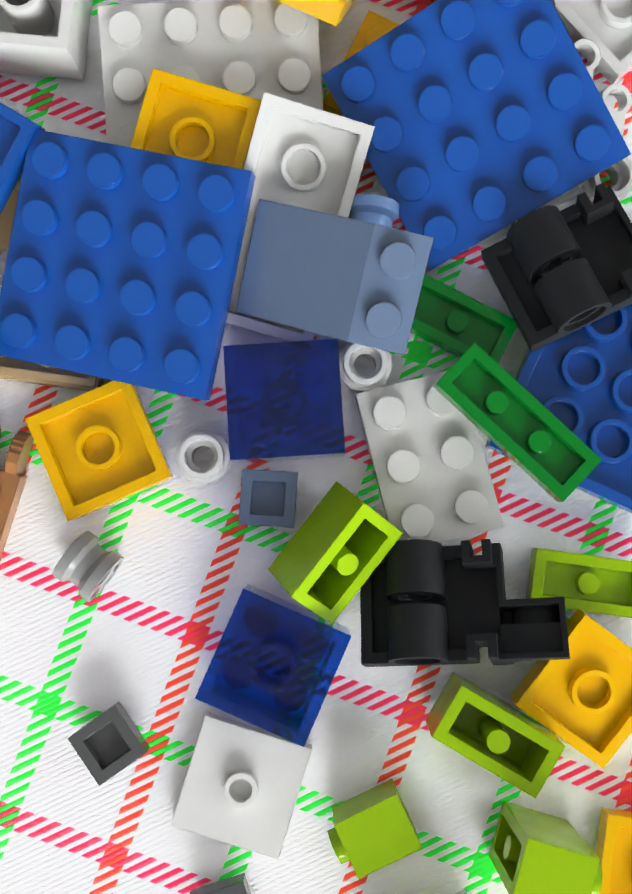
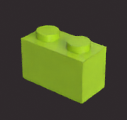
[268,481,403,624]
[425,672,566,799]
[489,801,602,894]

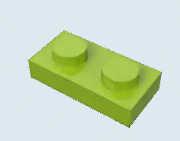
[526,548,632,618]

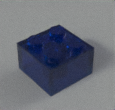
[223,339,345,464]
[195,584,351,747]

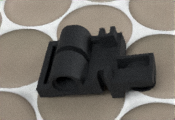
[481,182,632,352]
[360,539,570,667]

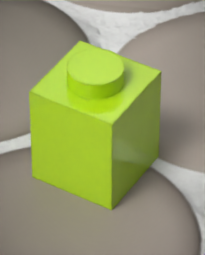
[327,778,422,879]

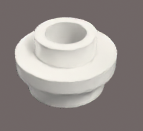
[337,342,392,392]
[175,429,231,485]

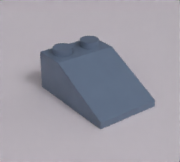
[236,199,434,355]

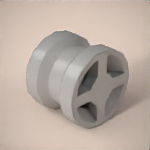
[52,531,124,602]

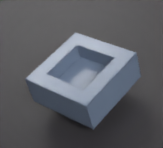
[238,469,298,528]

